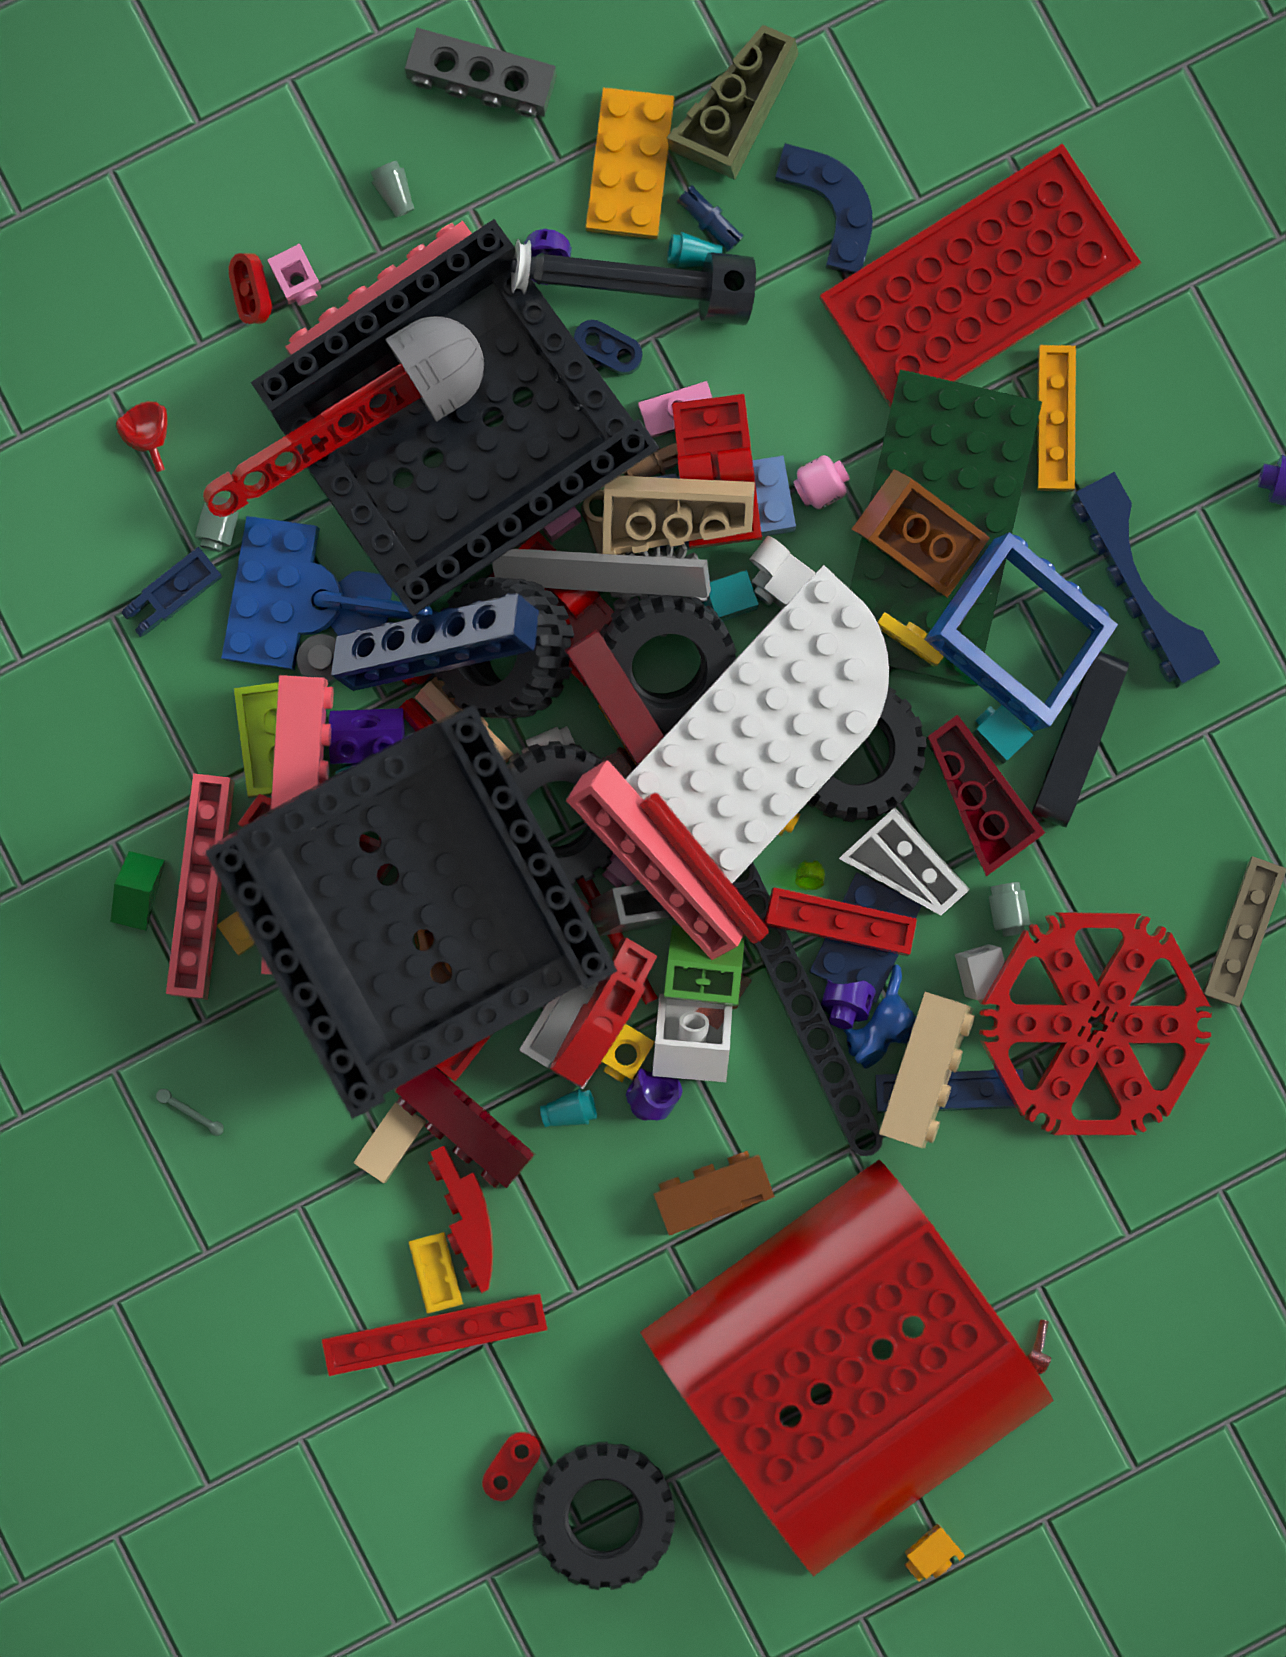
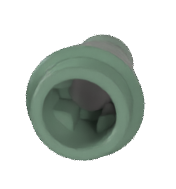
[371,161,415,218]

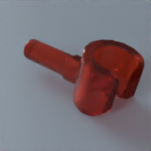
[1027,1319,1052,1374]

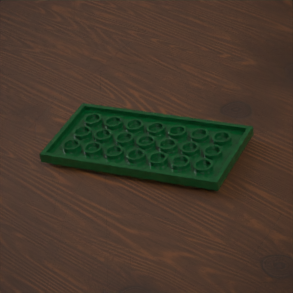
[850,369,1042,686]

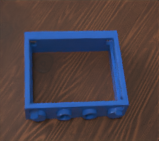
[924,532,1118,731]

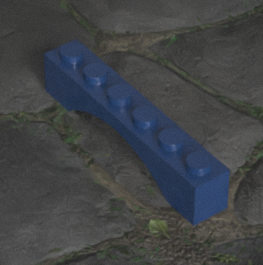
[1071,472,1221,688]

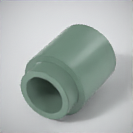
[195,496,239,552]
[989,882,1031,937]

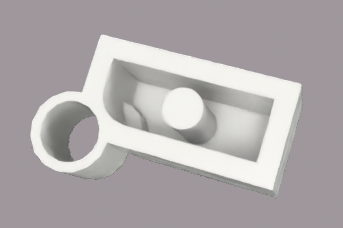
[750,536,815,609]

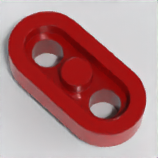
[229,253,272,324]
[482,1431,541,1501]

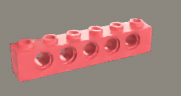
[166,773,235,1000]

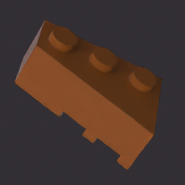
[653,1150,775,1236]

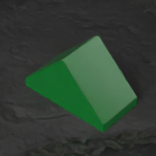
[110,851,165,931]

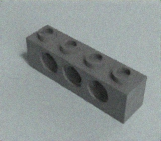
[405,28,557,118]

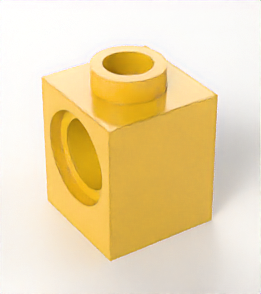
[601,1024,655,1083]

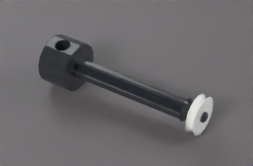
[510,239,756,326]

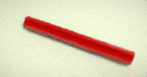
[641,792,769,943]

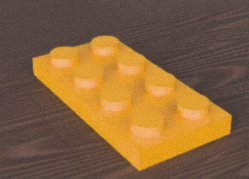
[586,87,674,240]

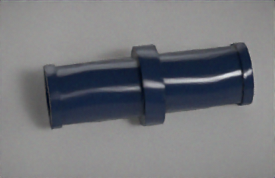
[677,185,744,252]

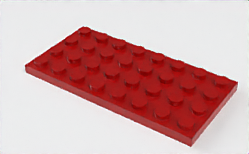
[819,143,1141,408]

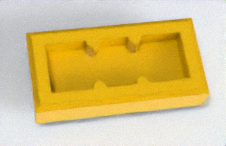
[877,612,944,666]
[408,1232,463,1314]

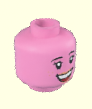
[793,455,850,509]

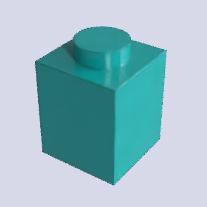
[702,570,758,621]
[973,705,1033,764]

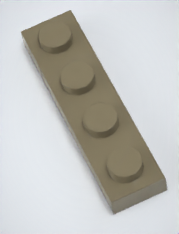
[1203,856,1286,1007]

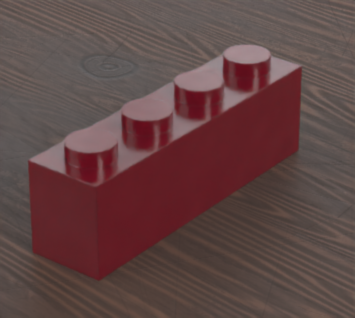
[926,714,1045,877]
[395,1066,536,1189]

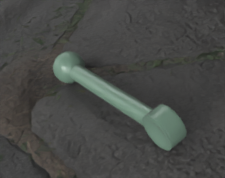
[156,1089,224,1136]

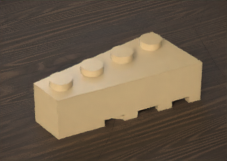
[603,476,755,555]
[879,992,974,1148]

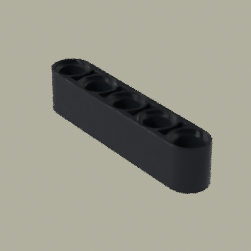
[1032,651,1130,828]

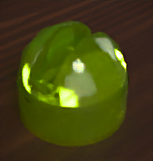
[795,860,825,890]

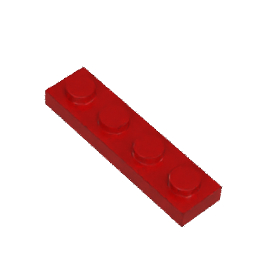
[765,887,917,956]

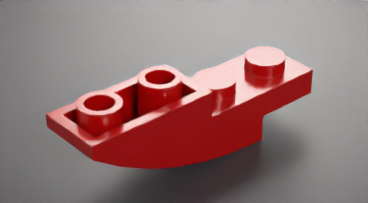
[549,938,657,1087]
[428,1146,494,1293]

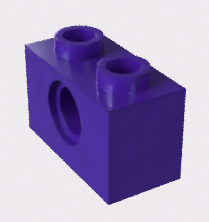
[328,708,405,764]

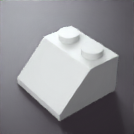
[652,994,732,1082]

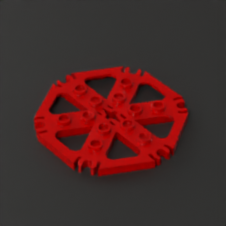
[979,912,1212,1135]

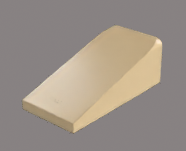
[353,1102,426,1183]

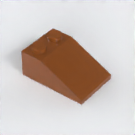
[852,469,990,598]

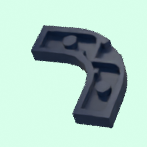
[775,143,873,275]

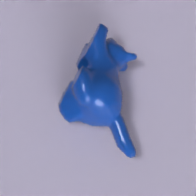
[843,964,917,1069]

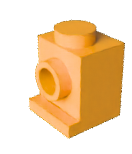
[904,1523,965,1582]

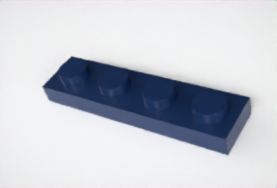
[875,1069,1024,1114]

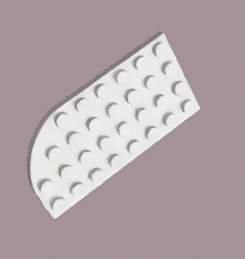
[625,565,889,883]

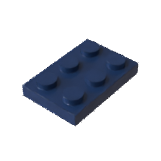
[809,872,922,1003]

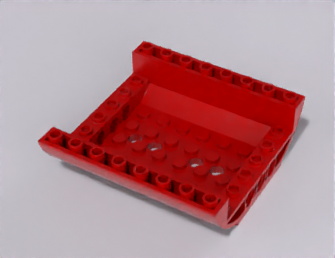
[640,1159,1054,1576]

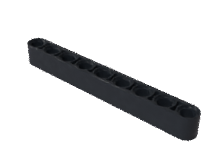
[732,862,883,1156]

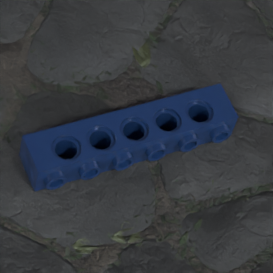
[331,594,539,691]

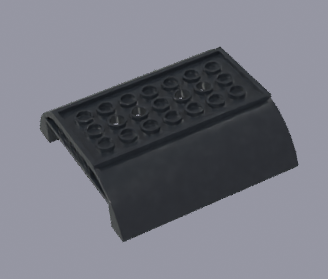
[251,219,660,616]
[204,705,618,1120]

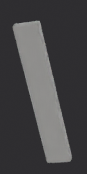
[492,549,711,598]

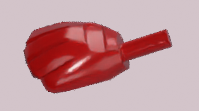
[116,401,168,472]

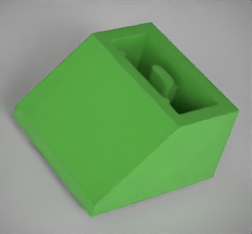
[664,925,745,1006]

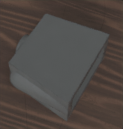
[591,884,673,936]

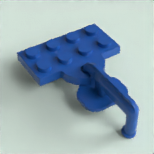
[221,516,438,671]

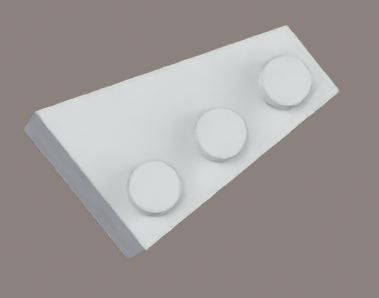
[839,808,969,915]

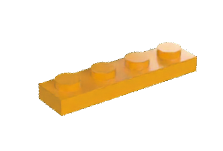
[1037,345,1076,491]

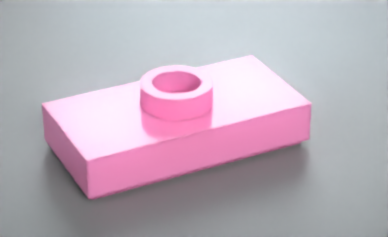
[638,381,712,438]

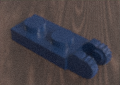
[122,546,222,637]

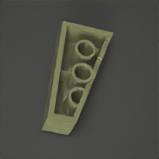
[666,25,799,180]

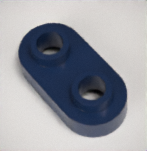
[574,320,642,375]

